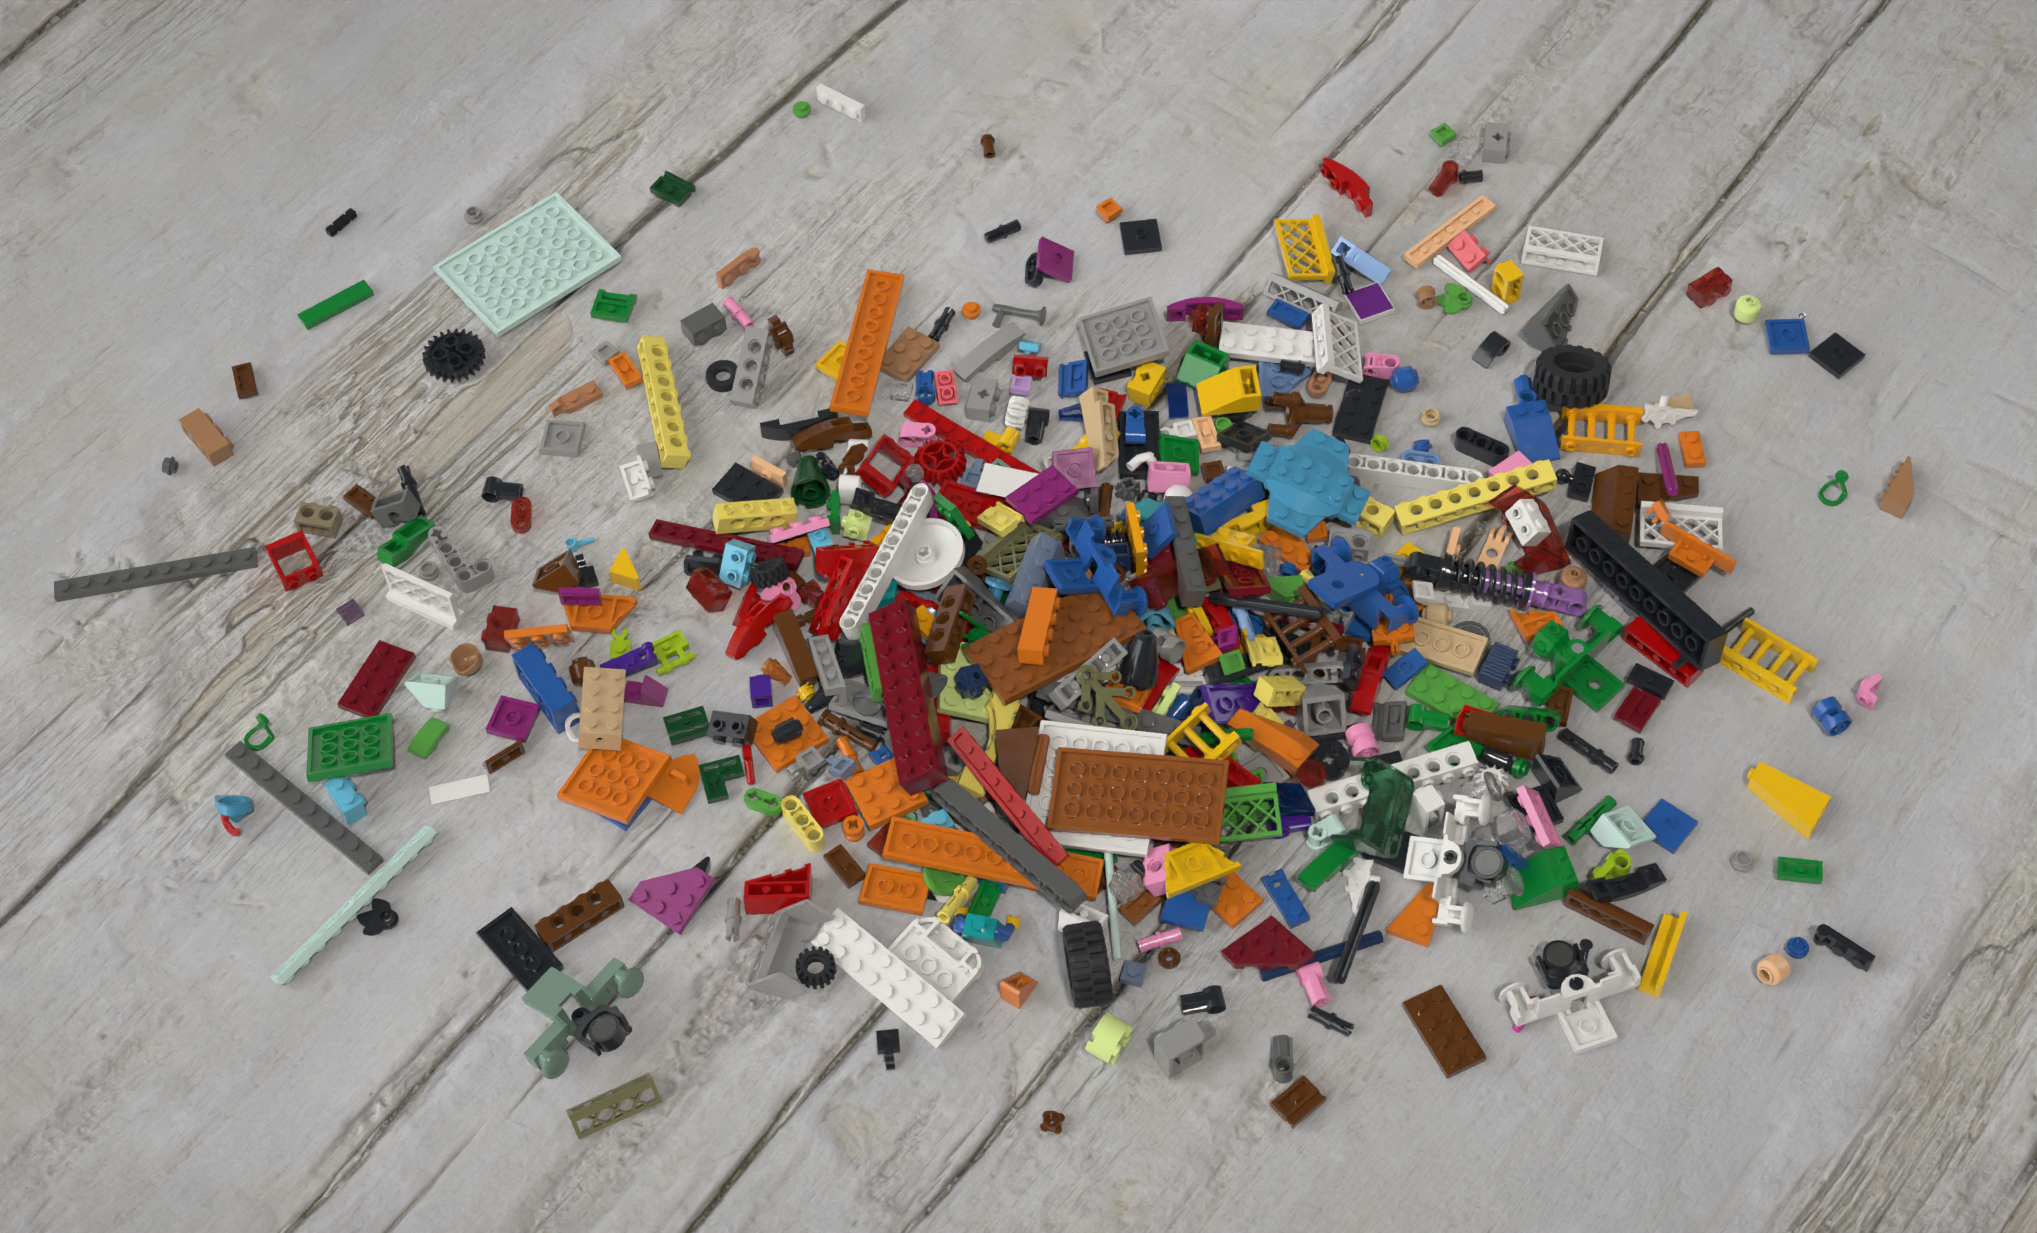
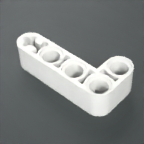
[839,439,870,505]

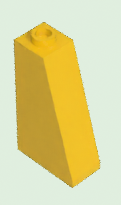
[1747,761,1831,839]

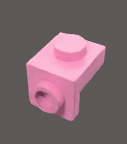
[1855,673,1883,710]

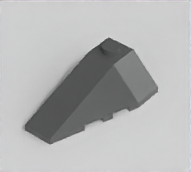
[1522,284,1579,351]
[932,566,1016,632]

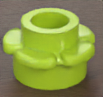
[1371,433,1389,452]

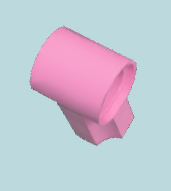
[1296,962,1331,1008]

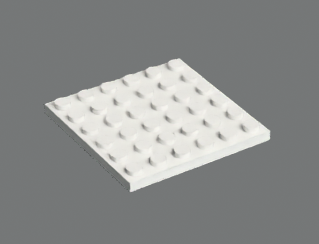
[1020,720,1168,858]

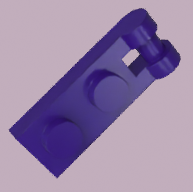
[600,642,658,677]

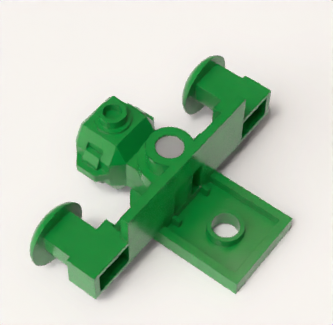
[1513,605,1625,713]

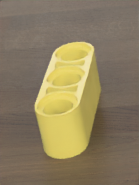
[781,795,825,853]

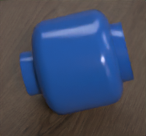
[1390,366,1420,393]

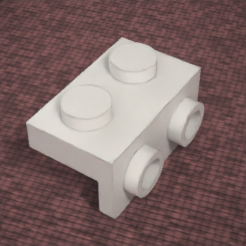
[619,455,655,504]

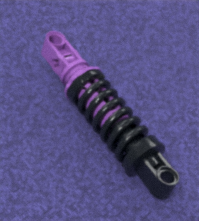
[1407,551,1588,616]

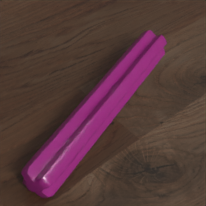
[1657,442,1679,496]

